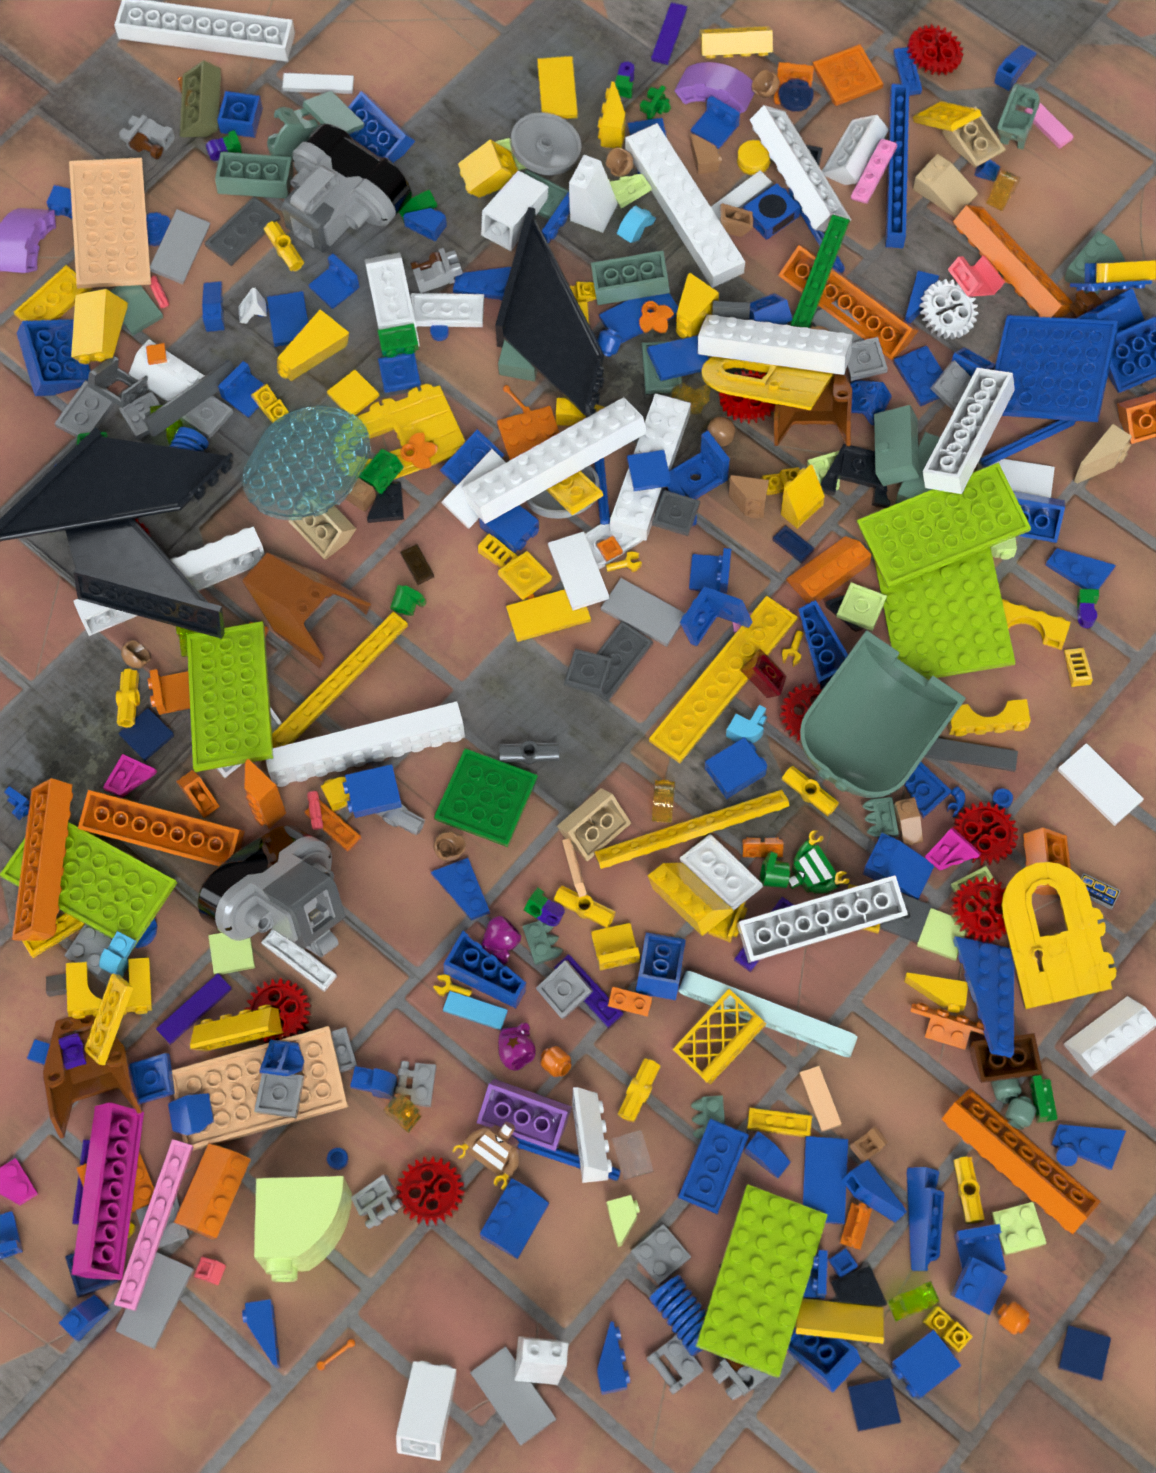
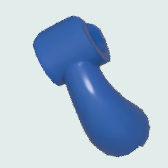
[947,786,966,818]

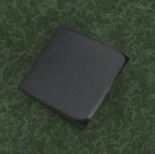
[806,145,823,166]

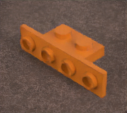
[911,1002,984,1050]

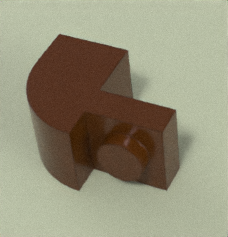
[1069,290,1104,317]

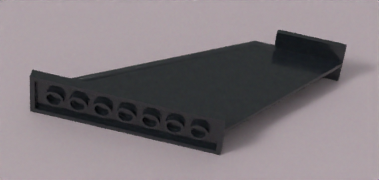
[495,207,605,418]
[0,427,234,542]
[65,519,225,639]

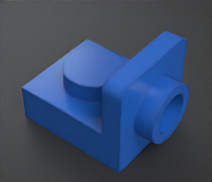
[4,786,30,820]

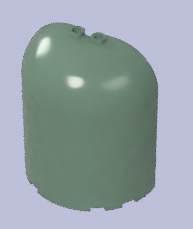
[800,630,966,798]

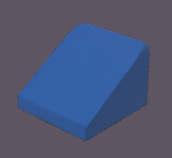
[974,159,1000,182]

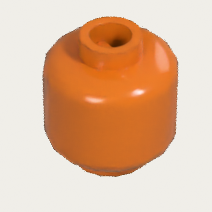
[541,1046,572,1077]
[997,1302,1031,1335]

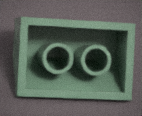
[1064,231,1125,295]

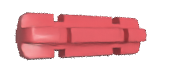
[149,276,169,308]
[307,791,323,830]

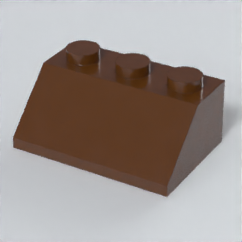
[970,1033,1043,1083]

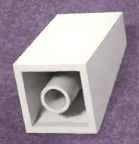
[569,155,618,233]
[481,171,548,251]
[515,1336,568,1385]
[396,1361,456,1461]

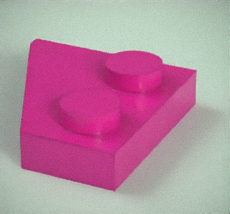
[103,754,157,798]
[925,827,981,871]
[0,1158,38,1206]

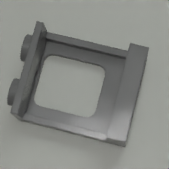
[88,356,148,408]

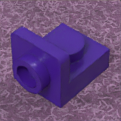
[59,1033,86,1070]

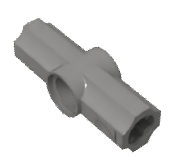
[375,804,425,836]

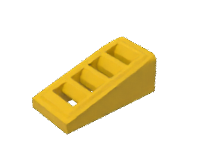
[478,534,518,568]
[1064,648,1093,687]

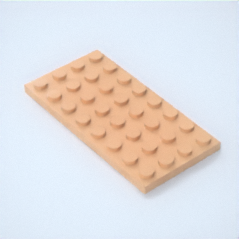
[69,158,151,288]
[172,1026,349,1151]

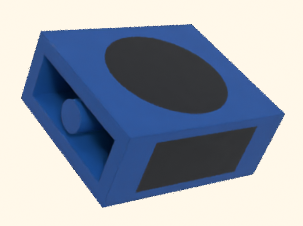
[744,183,800,240]

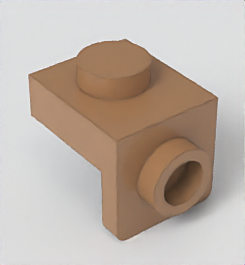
[850,1127,888,1163]

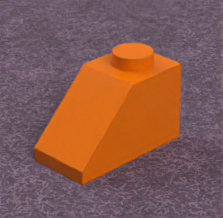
[176,770,220,818]

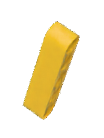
[1096,260,1156,283]

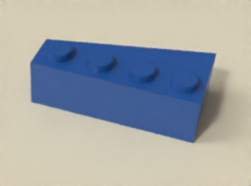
[799,600,848,689]
[443,931,526,1009]

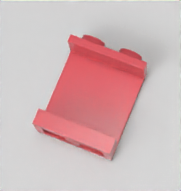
[948,255,1005,297]

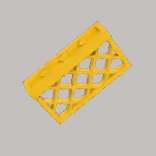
[673,989,767,1085]

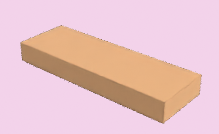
[562,838,587,897]
[799,1066,842,1132]

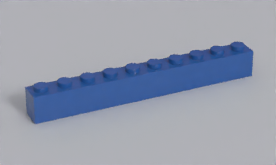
[885,84,909,248]

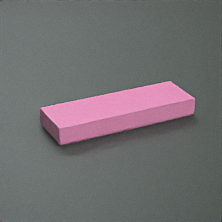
[1024,103,1074,149]

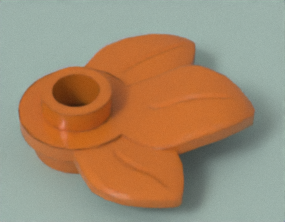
[639,301,674,333]
[400,433,438,469]

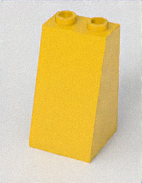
[71,289,128,364]
[277,309,349,381]

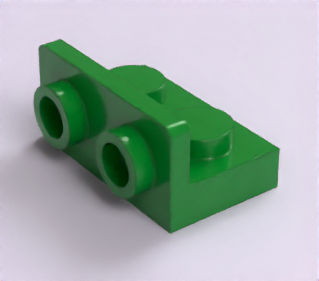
[378,323,419,358]
[358,449,404,494]
[1029,1075,1058,1123]

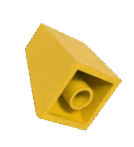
[458,139,518,198]
[676,273,719,339]

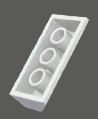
[822,115,889,185]
[129,339,204,402]
[1063,996,1156,1077]
[572,1087,612,1183]

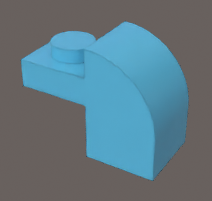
[617,206,656,243]
[726,705,767,743]
[99,931,137,978]

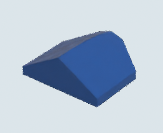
[260,1040,304,1076]
[168,1093,214,1136]

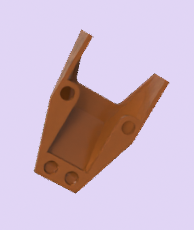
[774,373,852,446]
[242,552,371,669]
[43,1015,142,1139]

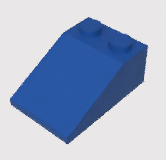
[863,833,934,900]
[635,932,686,1000]
[787,1327,862,1393]

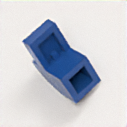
[350,1066,398,1100]

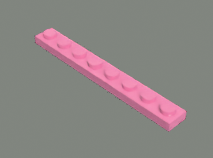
[114,1139,193,1311]

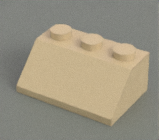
[289,491,356,560]
[557,788,631,861]

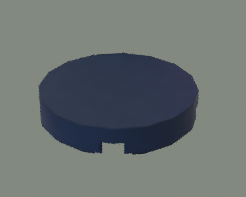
[778,79,814,112]

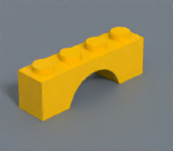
[1002,599,1071,650]
[948,699,1031,736]

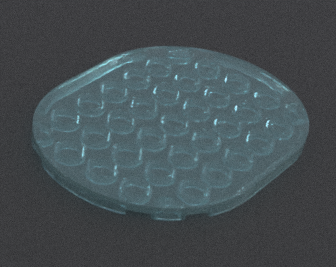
[242,406,371,520]

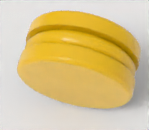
[737,140,770,175]

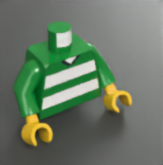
[788,830,850,894]

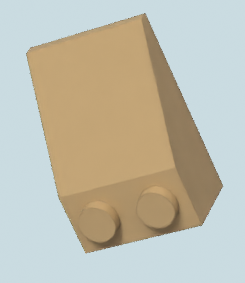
[942,107,1006,168]
[913,154,978,218]
[1074,424,1132,483]

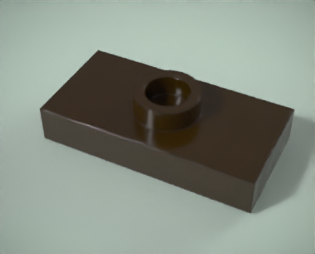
[400,544,434,585]

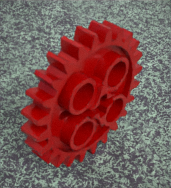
[907,24,964,76]
[719,370,775,424]
[779,683,822,743]
[953,802,1018,866]
[950,876,1007,942]
[244,978,311,1044]
[396,1156,465,1226]

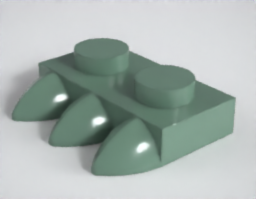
[862,797,899,839]
[522,921,563,965]
[691,1096,725,1139]

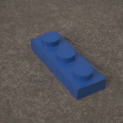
[893,47,922,96]
[542,192,570,244]

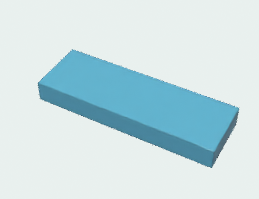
[443,991,508,1031]

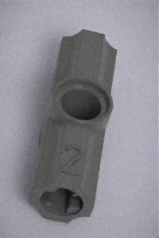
[499,741,559,764]

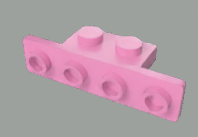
[851,139,897,203]

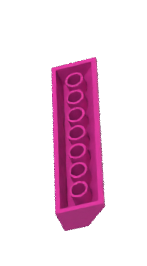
[72,1102,144,1280]

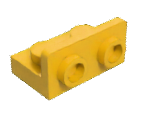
[708,901,748,943]

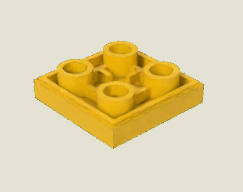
[327,370,380,418]

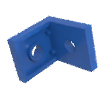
[670,431,730,499]
[680,586,752,646]

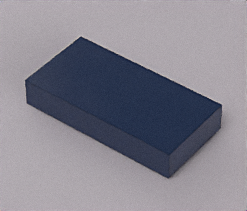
[772,525,814,563]

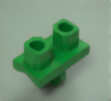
[640,85,671,120]

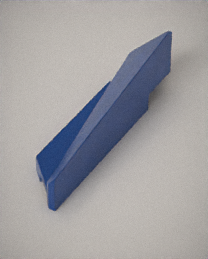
[907,1167,944,1271]

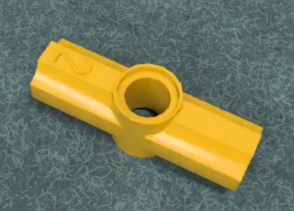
[264,221,304,272]
[116,669,140,728]
[782,766,839,817]
[554,885,616,928]
[618,1058,661,1123]
[953,1157,985,1224]

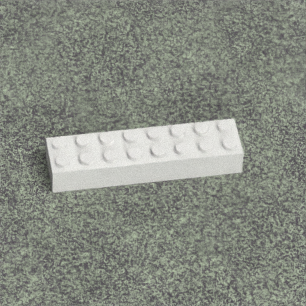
[750,105,851,232]
[698,315,853,375]
[923,368,1015,494]
[610,394,691,541]
[737,876,908,963]

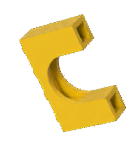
[66,958,152,1019]

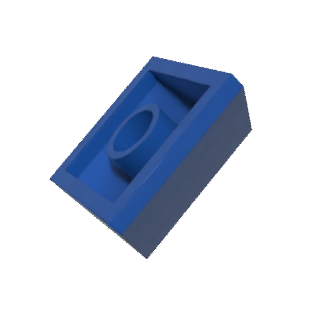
[951,347,996,377]

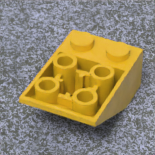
[598,81,625,149]
[781,464,825,529]

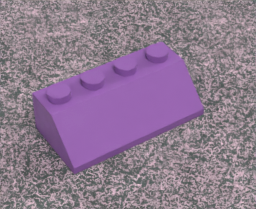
[477,1079,572,1151]

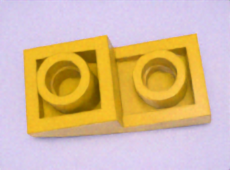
[570,282,596,302]
[251,384,290,425]
[761,467,800,495]
[923,1306,973,1353]

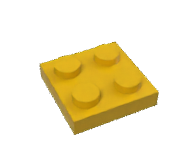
[498,551,552,600]

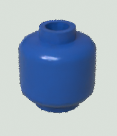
[597,328,622,357]

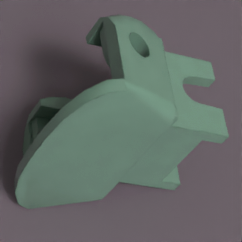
[997,83,1040,150]
[267,107,319,158]

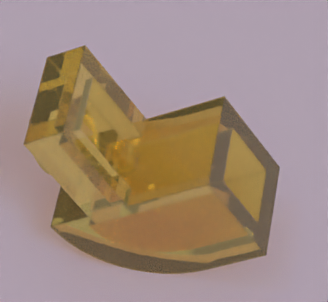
[986,170,1021,211]
[670,383,711,414]
[652,780,675,823]
[383,1093,422,1133]

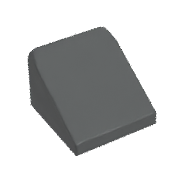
[46,973,67,997]

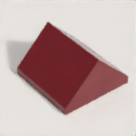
[741,649,787,698]

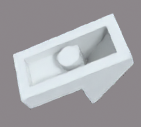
[238,288,267,324]

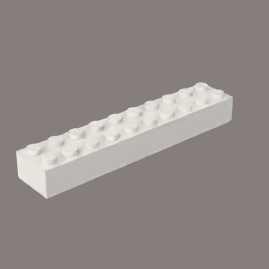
[115,0,295,62]
[625,123,745,288]
[462,397,647,524]
[73,526,265,636]
[266,701,465,787]

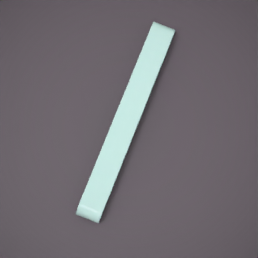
[678,971,858,1057]

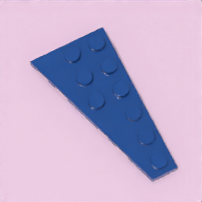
[953,936,1014,1058]

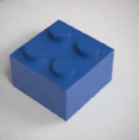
[217,91,263,138]

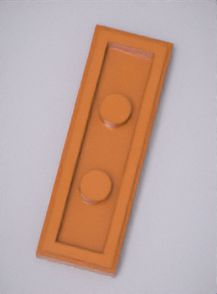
[304,799,361,852]

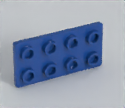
[1070,262,1152,291]
[1075,289,1145,331]

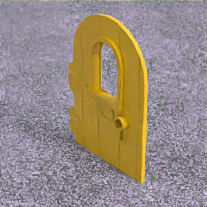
[702,356,834,410]
[334,384,466,480]
[1002,862,1117,1009]

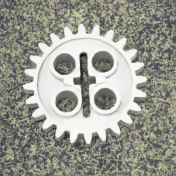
[920,279,978,340]

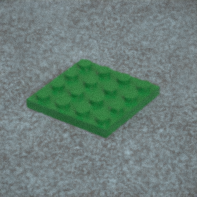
[434,748,538,847]

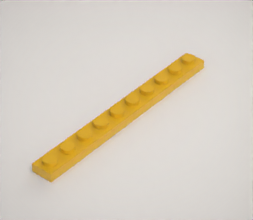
[272,612,408,748]
[594,790,789,869]

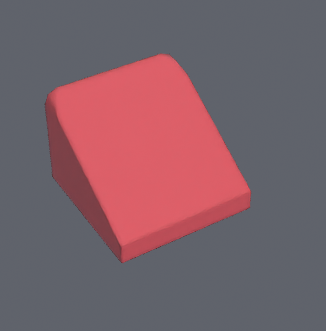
[194,1257,226,1285]

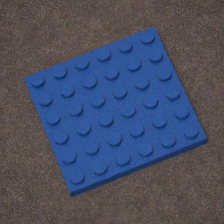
[995,315,1119,422]

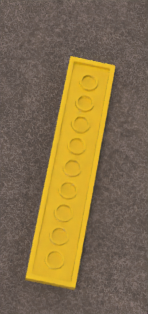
[649,596,798,764]

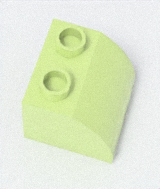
[254,1176,352,1282]

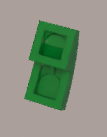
[398,189,437,222]

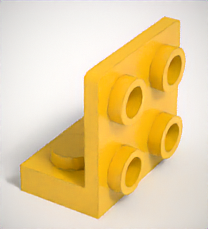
[591,923,640,971]

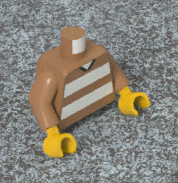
[453,1121,519,1190]

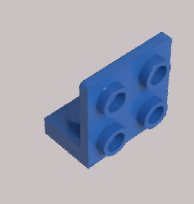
[691,95,740,149]
[309,254,360,309]
[218,361,264,417]
[850,380,892,426]
[689,548,731,593]
[0,1211,23,1259]
[954,1224,1006,1272]
[803,1250,828,1298]

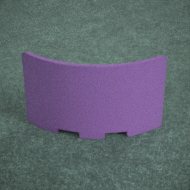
[675,62,755,114]
[0,208,56,273]

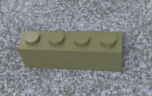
[180,60,221,137]

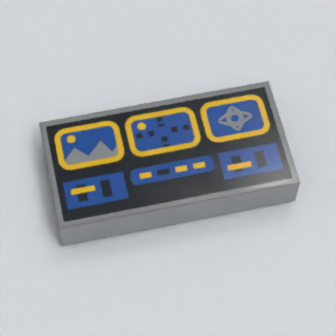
[1081,873,1121,910]

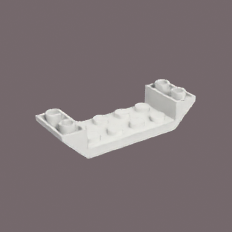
[364,253,420,347]

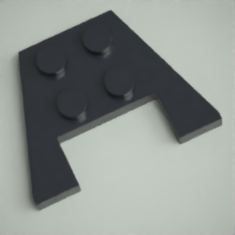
[820,444,890,509]

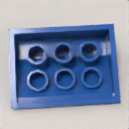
[328,91,415,173]
[1108,315,1156,393]
[17,319,90,396]

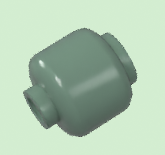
[991,1078,1021,1104]
[1005,1096,1036,1129]

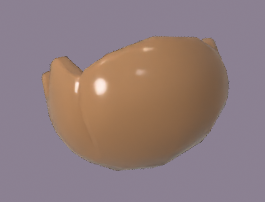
[752,70,780,98]
[606,147,633,177]
[707,417,735,446]
[121,640,151,669]
[433,831,466,861]

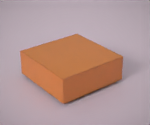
[146,343,167,365]
[597,536,623,562]

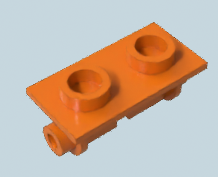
[742,837,784,858]
[608,986,652,1017]
[840,1203,872,1250]

